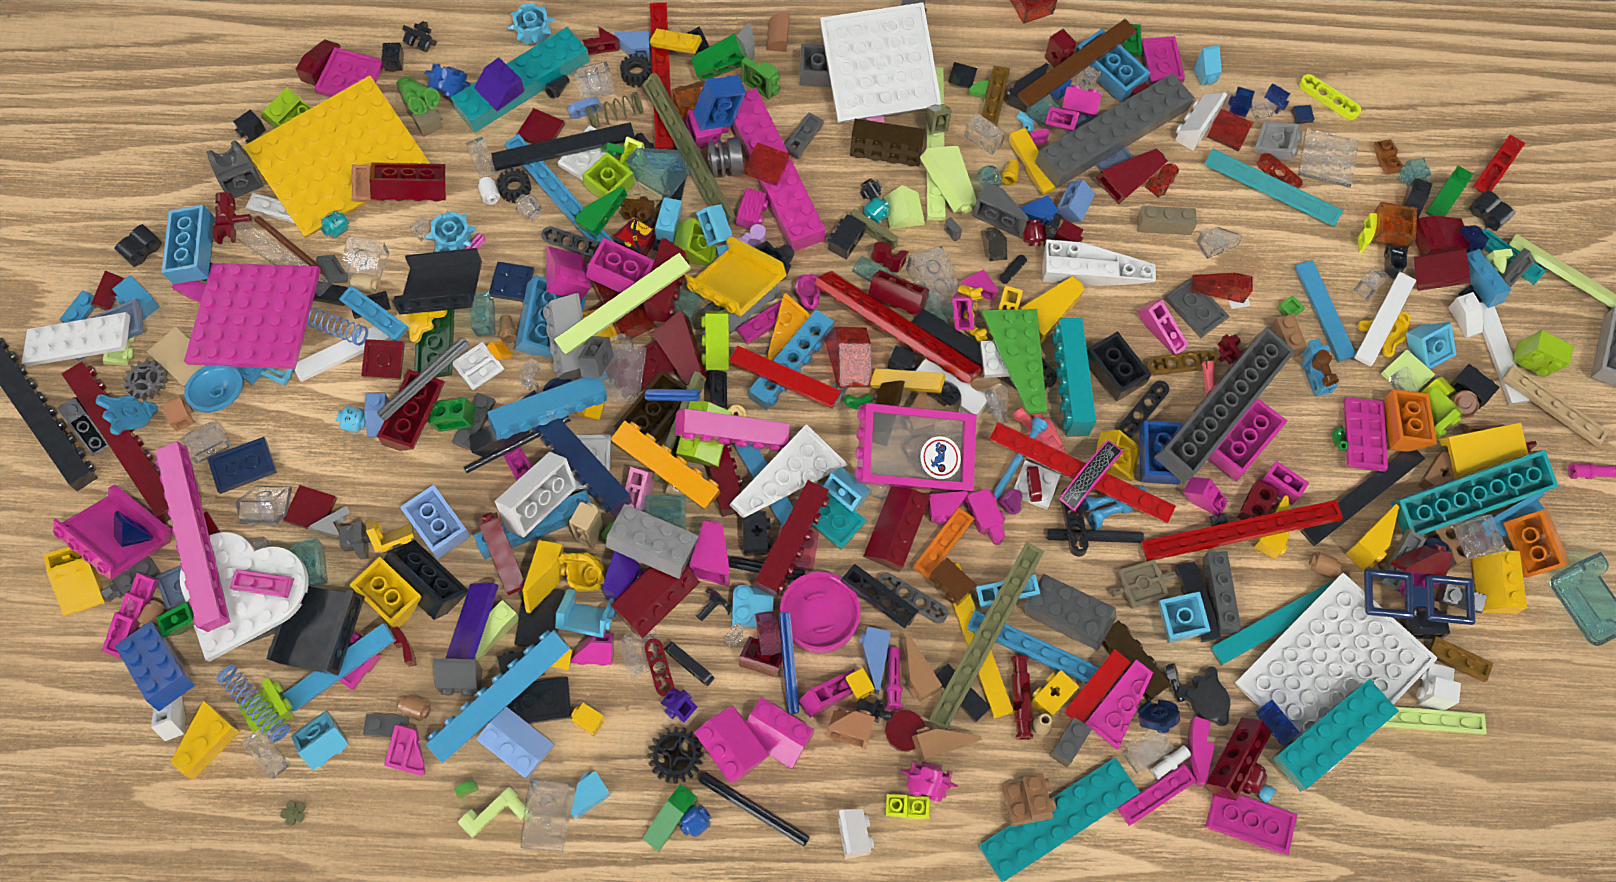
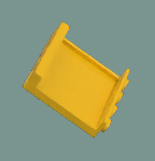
[685,236,787,317]
[1440,423,1528,478]

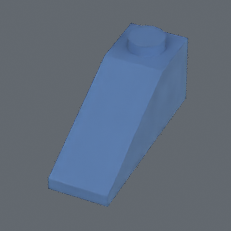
[860,627,891,695]

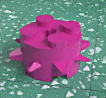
[901,760,958,802]

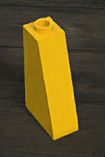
[1020,276,1084,344]

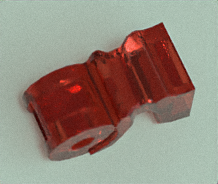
[1145,163,1179,198]

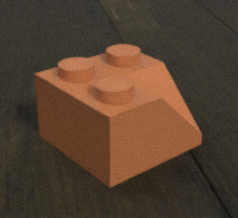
[827,709,875,749]

